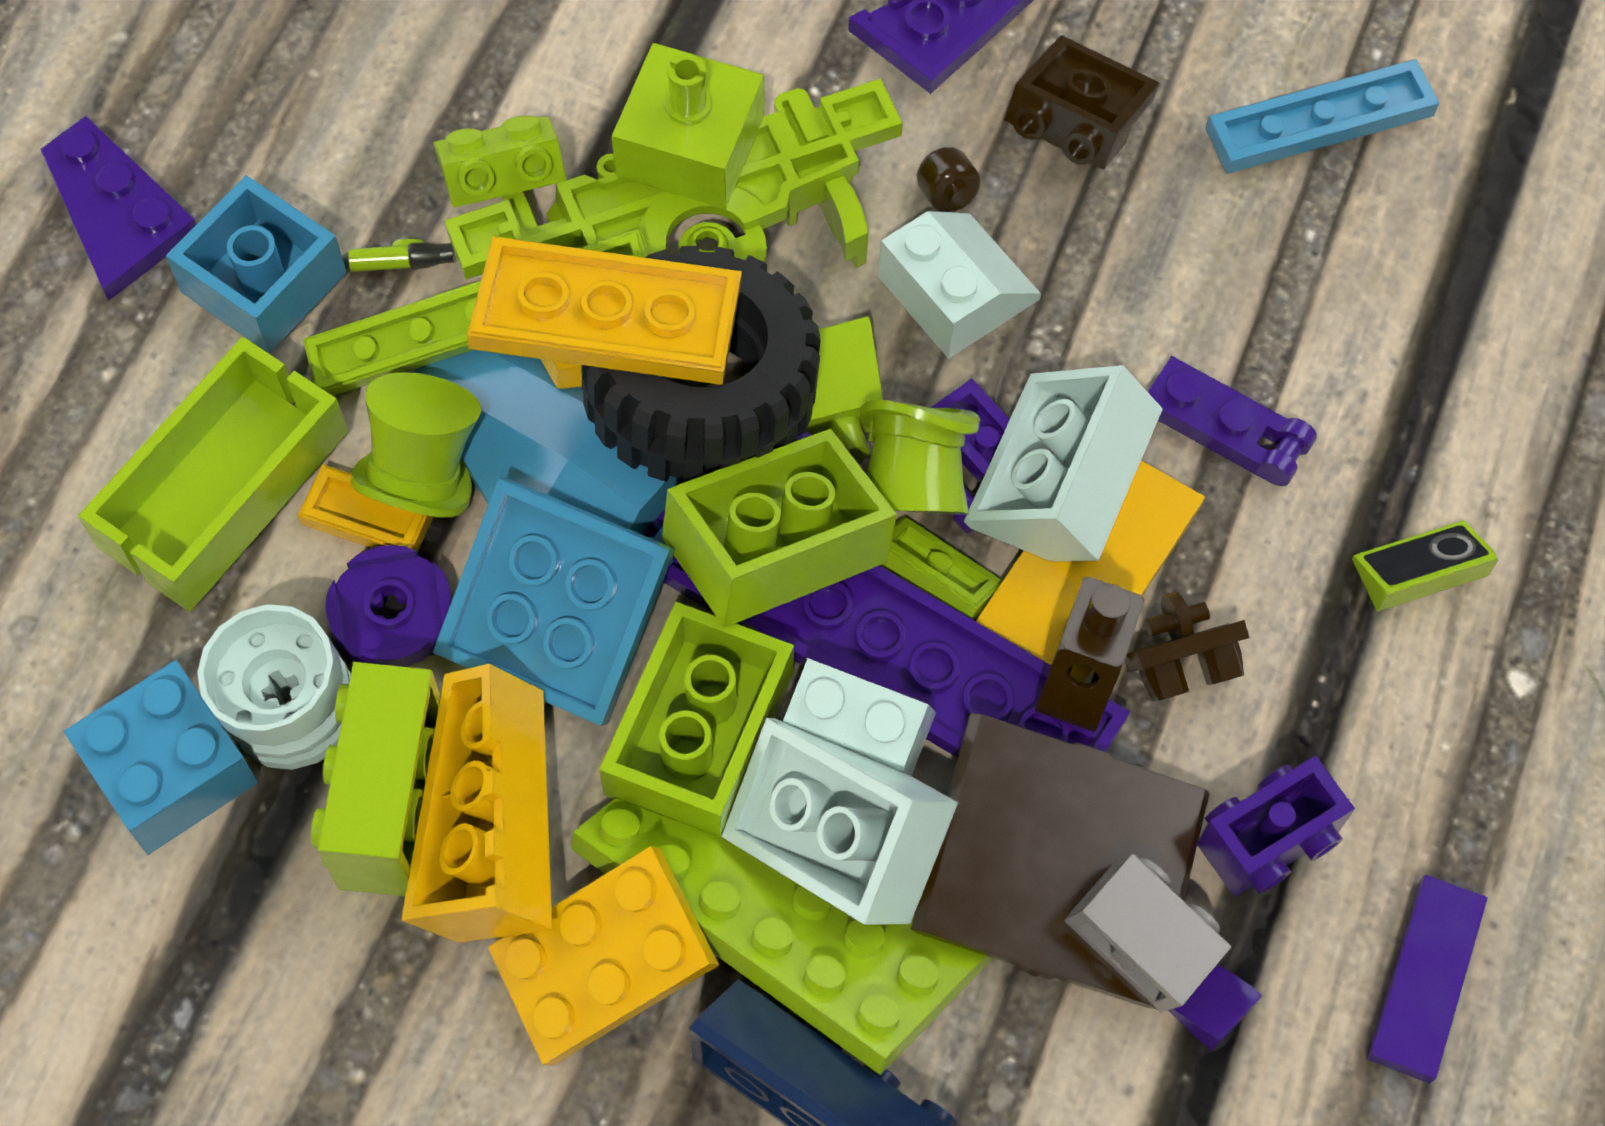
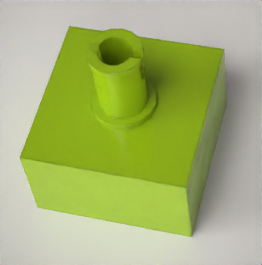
[612,43,764,209]

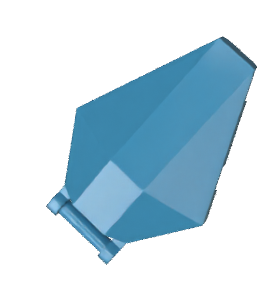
[414,350,684,566]

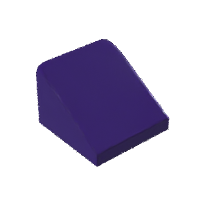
[1167,964,1262,1052]

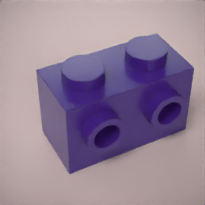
[1197,756,1355,898]

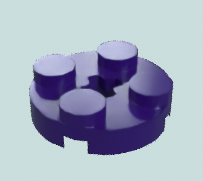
[325,545,453,667]

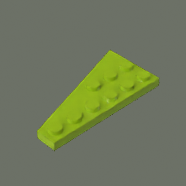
[571,798,994,1075]

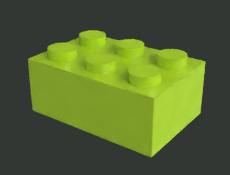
[662,428,897,628]
[599,601,794,838]
[311,662,441,896]

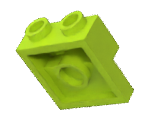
[433,115,567,208]

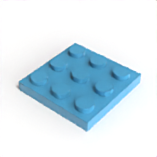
[433,478,675,726]

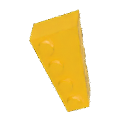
[401,663,552,943]

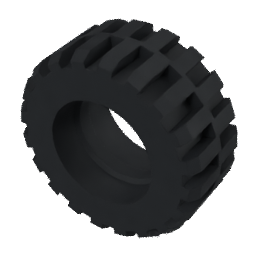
[581,245,821,483]

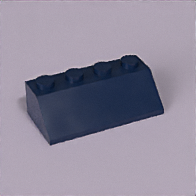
[689,979,957,1126]

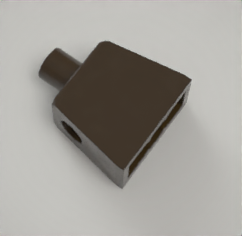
[1035,577,1145,733]

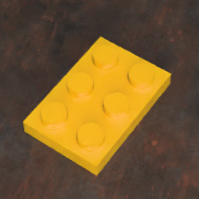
[488,846,719,1066]

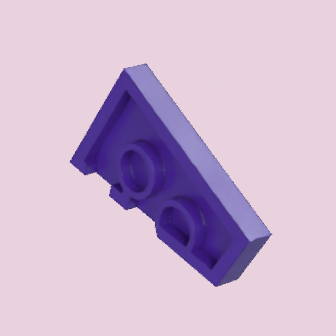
[40,116,197,301]

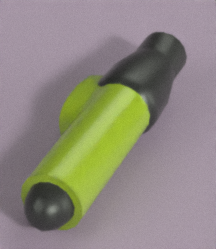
[342,239,455,272]

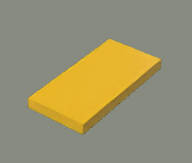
[467,236,742,385]
[976,460,1205,683]

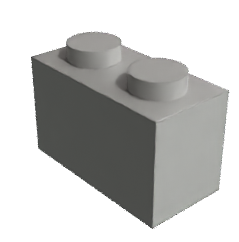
[1064,854,1232,1012]

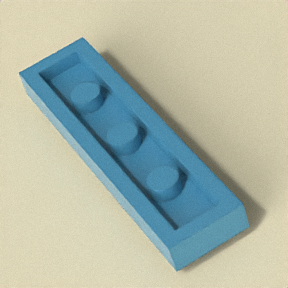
[1206,59,1440,174]

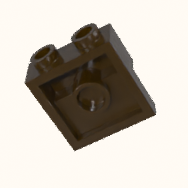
[1004,35,1160,170]

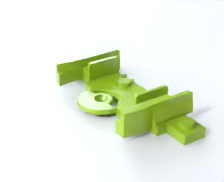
[444,78,903,280]

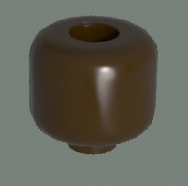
[917,147,981,212]

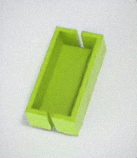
[78,336,348,612]

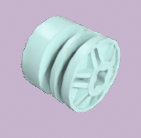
[197,604,351,770]

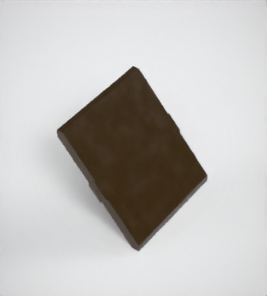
[911,713,1210,1010]

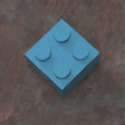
[166,175,347,354]
[63,660,258,855]

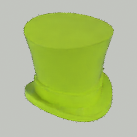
[350,372,481,518]
[860,400,980,515]

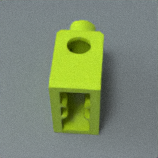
[806,316,883,463]

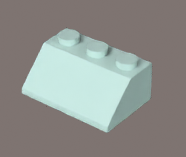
[964,365,1163,562]

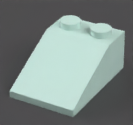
[721,718,958,925]

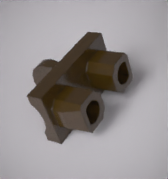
[1125,591,1250,701]

